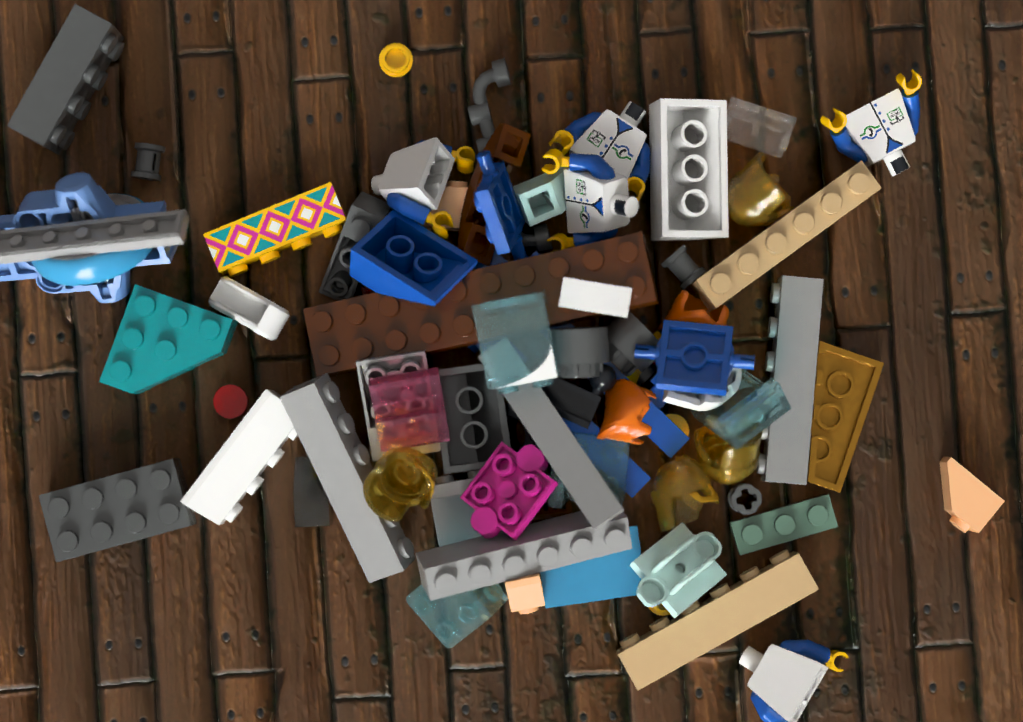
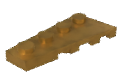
[807,341,884,493]

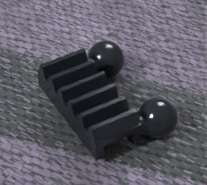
[525,336,617,429]

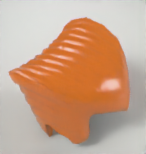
[658,290,729,330]
[597,379,657,444]

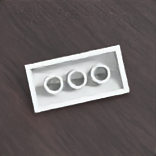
[649,98,729,241]
[180,389,298,525]

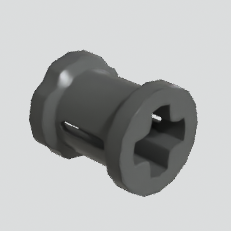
[130,142,166,181]
[661,245,706,290]
[727,483,762,515]

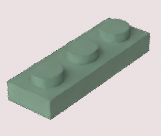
[729,494,838,555]

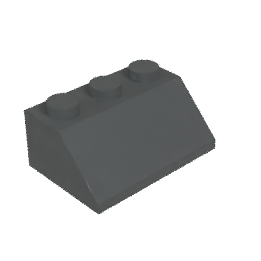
[430,363,511,474]

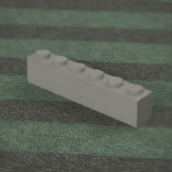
[756,275,824,485]
[280,373,416,583]
[416,511,632,601]

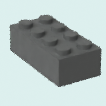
[7,4,125,155]
[38,458,197,563]

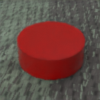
[213,384,249,419]

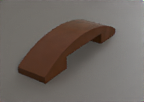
[458,123,531,266]

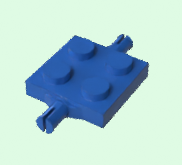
[474,150,528,260]
[634,320,755,396]

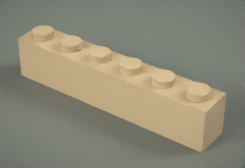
[690,160,882,312]
[615,549,819,691]

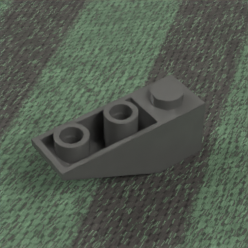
[319,191,392,301]

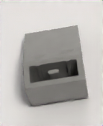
[356,350,441,462]

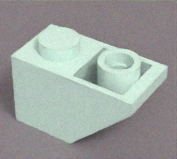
[513,167,568,227]

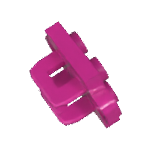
[460,441,558,540]

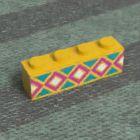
[203,182,347,277]

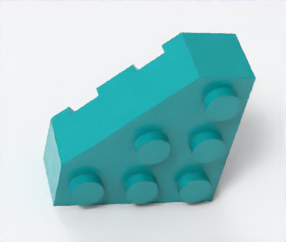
[99,284,238,394]

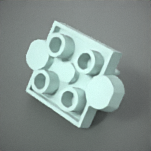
[630,522,727,619]

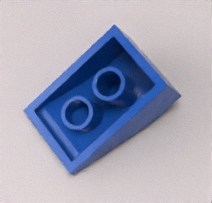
[350,210,477,306]

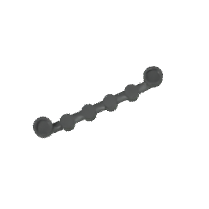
[468,58,553,252]

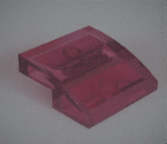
[368,367,450,452]

